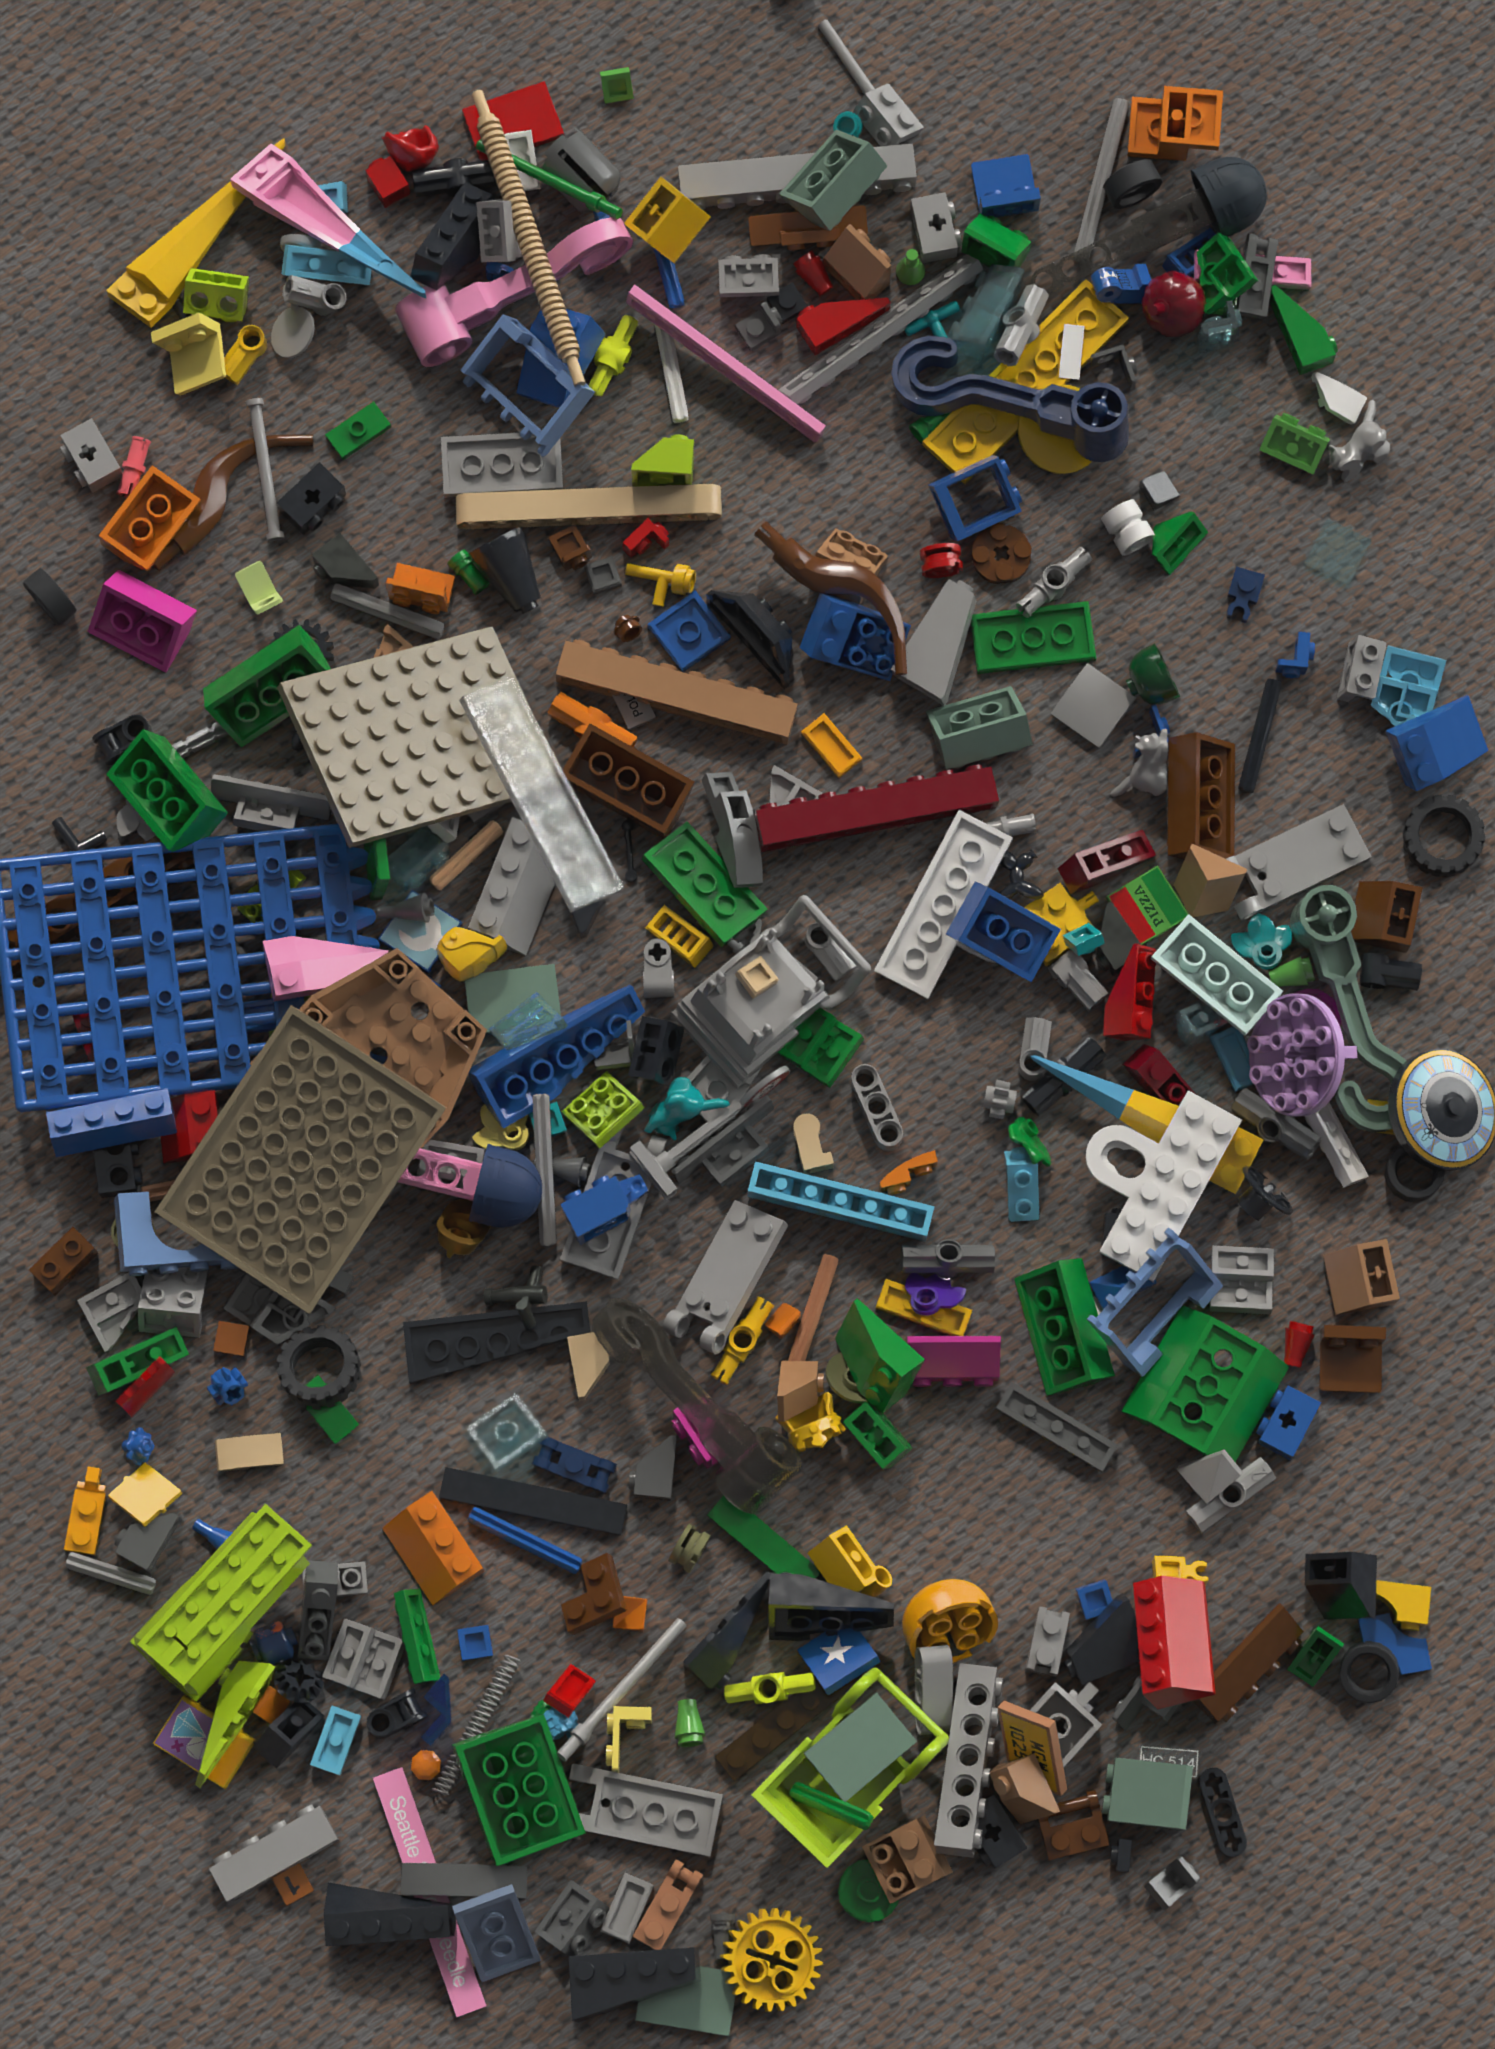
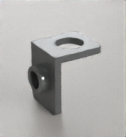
[1089,345,1137,391]
[594,1020,635,1070]

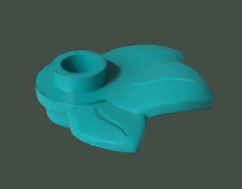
[1231,913,1292,970]

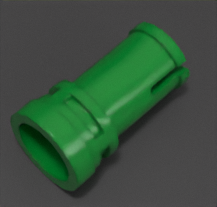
[909,412,951,443]
[447,549,490,595]

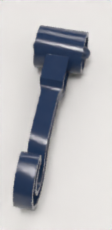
[891,336,1129,462]

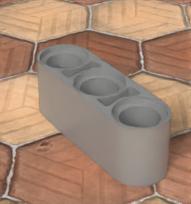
[851,1064,903,1151]
[915,1645,953,1736]

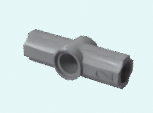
[994,284,1049,366]
[1185,1457,1276,1533]

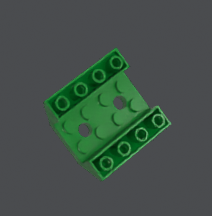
[1121,1306,1289,1462]

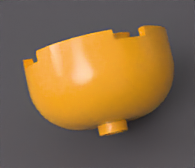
[902,1579,998,1663]

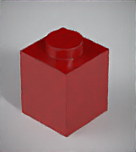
[365,155,410,208]

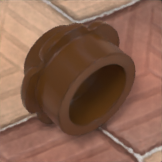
[613,615,642,642]

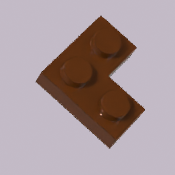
[561,1553,627,1635]

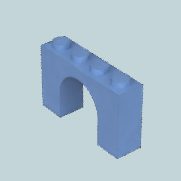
[114,1192,239,1276]

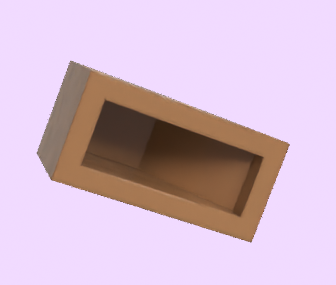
[777,1361,824,1422]

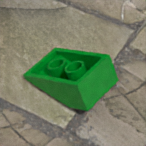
[835,1298,925,1414]

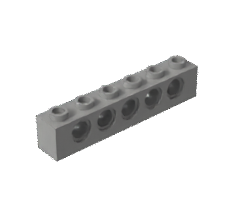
[934,1663,1003,1858]

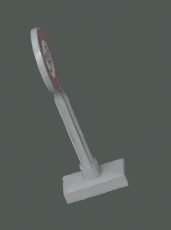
[629,1065,790,1201]

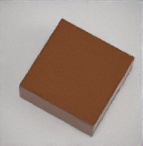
[213,1321,250,1357]

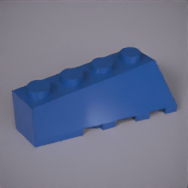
[46,1088,177,1157]

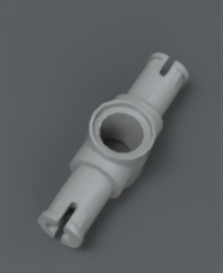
[1016,547,1092,618]

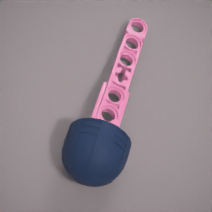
[398,1144,542,1228]

